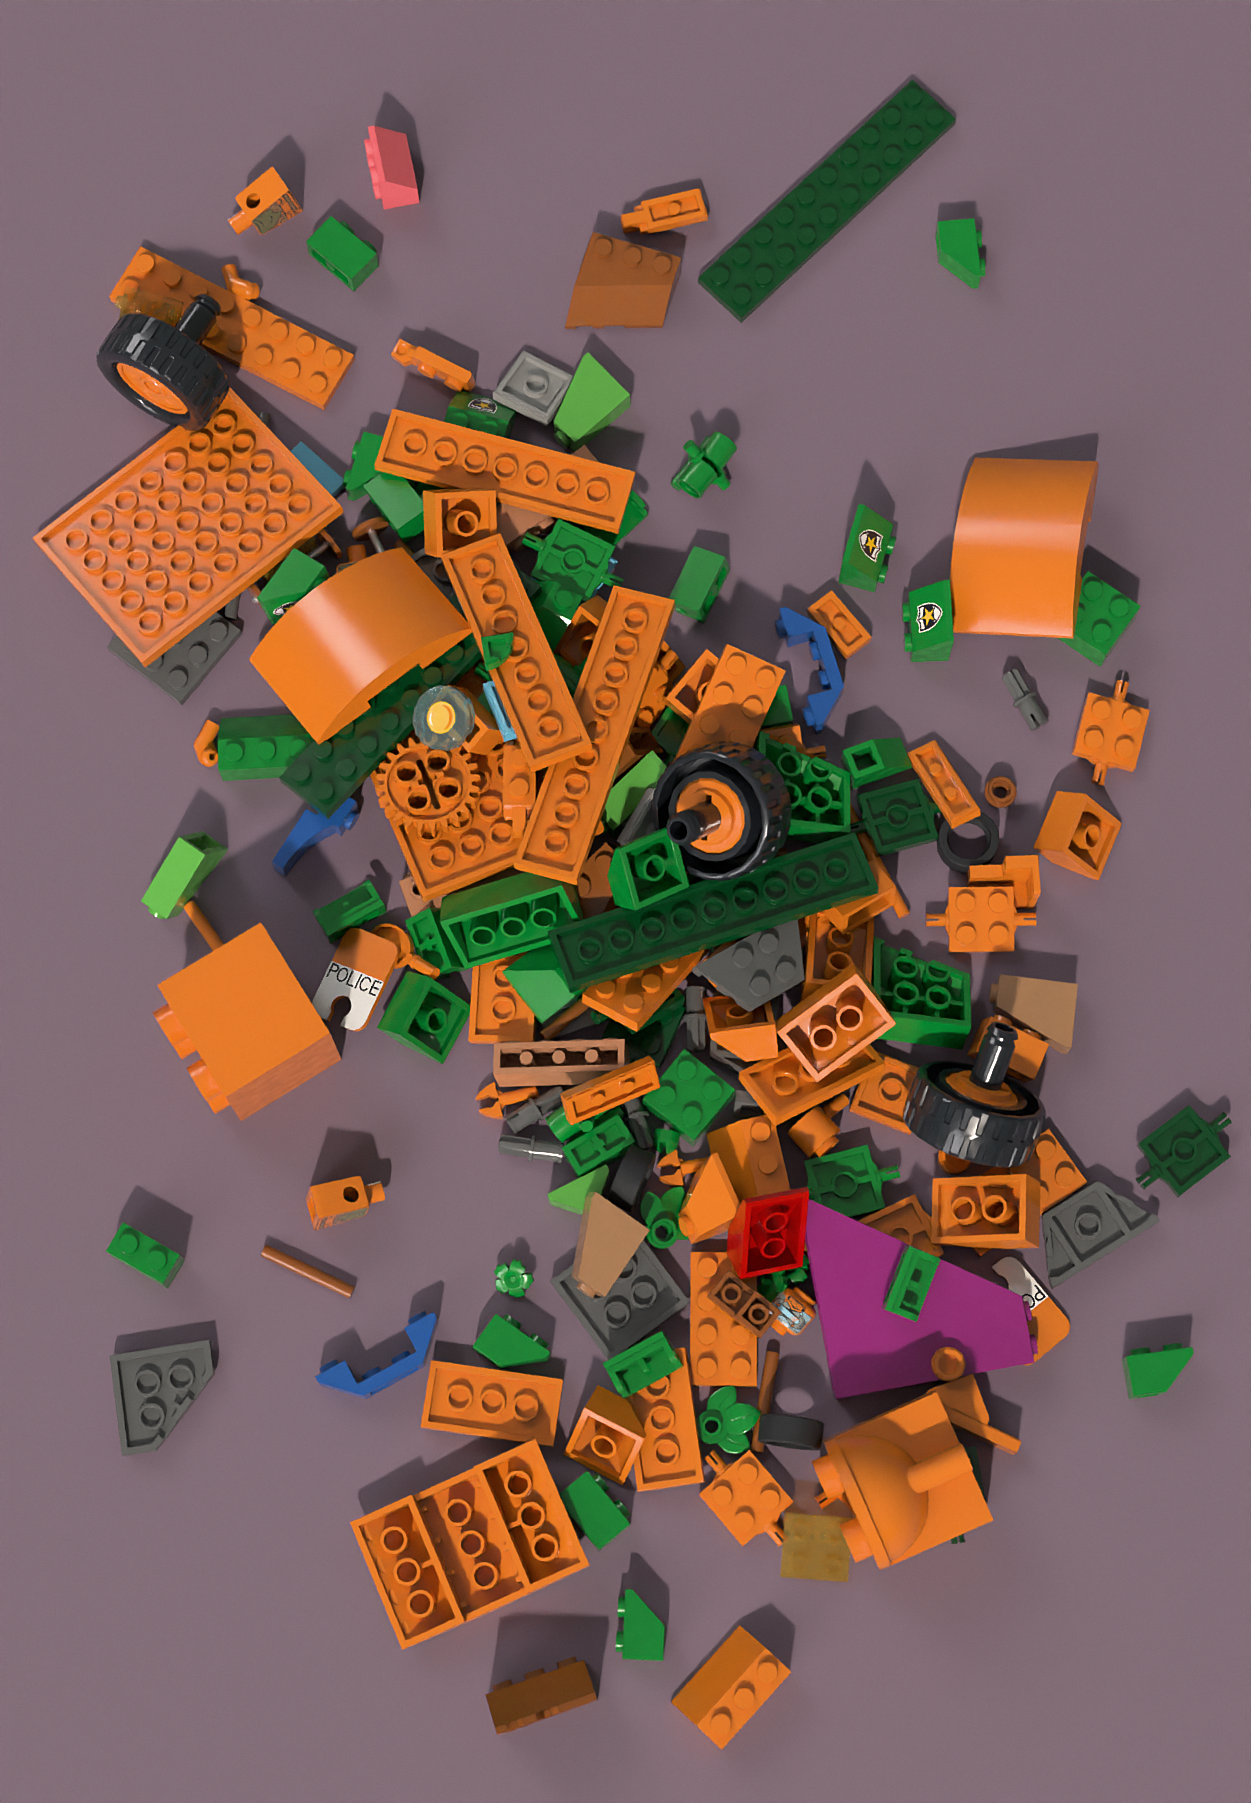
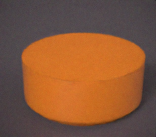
[937,1150,970,1175]
[930,1347,965,1381]

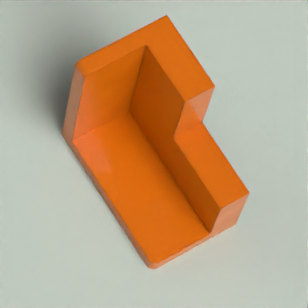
[967,855,1041,909]

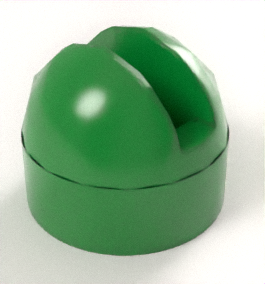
[653,1129,680,1154]

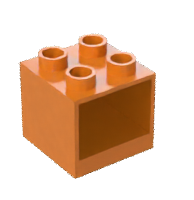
[152,922,342,1121]

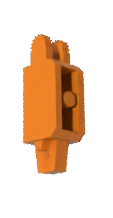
[503,739,538,838]

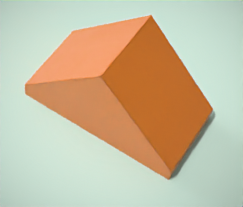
[925,1374,990,1425]

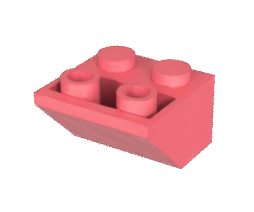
[364,126,420,210]

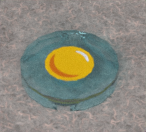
[413,685,475,751]

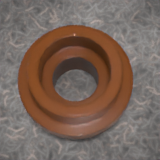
[984,776,1017,808]

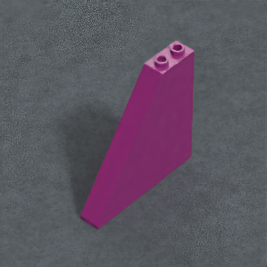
[805,1199,1038,1399]

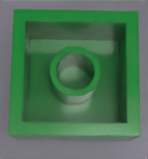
[1057,571,1141,667]
[643,1049,735,1147]

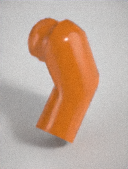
[221,264,260,301]

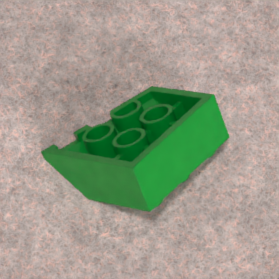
[753,730,850,844]
[871,936,971,1050]

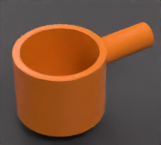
[787,1093,849,1158]

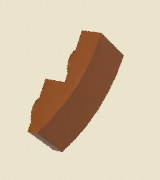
[707,1270,781,1338]

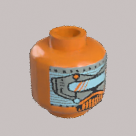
[771,1286,816,1336]

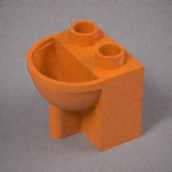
[811,1391,994,1570]

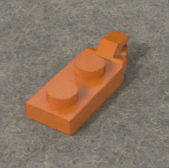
[620,188,708,234]
[391,339,476,393]

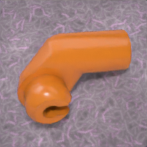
[193,720,219,767]

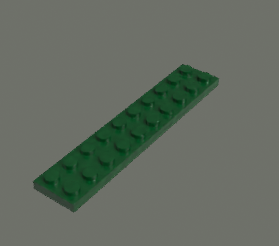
[698,80,956,323]
[279,567,542,819]
[548,832,879,993]

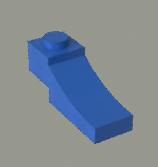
[272,797,360,876]

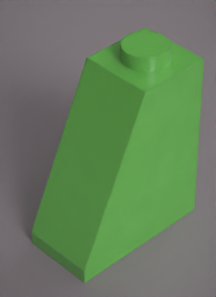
[554,352,630,452]
[601,750,667,839]
[141,831,228,919]

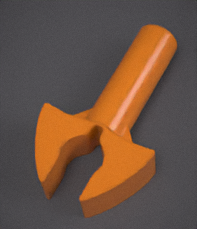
[476,1082,539,1119]
[657,1150,710,1187]

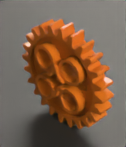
[375,735,481,837]

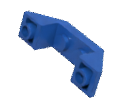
[775,607,844,735]
[315,1311,439,1399]

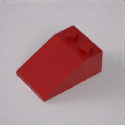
[727,1187,809,1279]

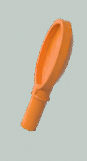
[370,923,440,980]

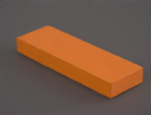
[907,740,981,829]
[560,1055,660,1125]
[942,1404,1021,1455]

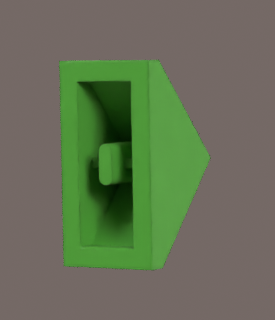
[547,1165,610,1215]

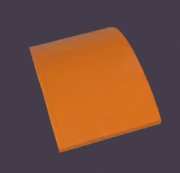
[950,457,1099,639]
[249,547,472,745]
[350,1439,590,1650]

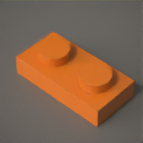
[807,590,872,660]

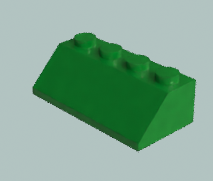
[218,714,314,781]
[440,872,584,969]

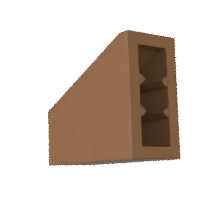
[989,974,1078,1054]
[571,1192,650,1298]

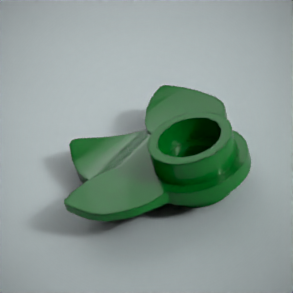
[640,1186,689,1249]
[697,1386,761,1454]

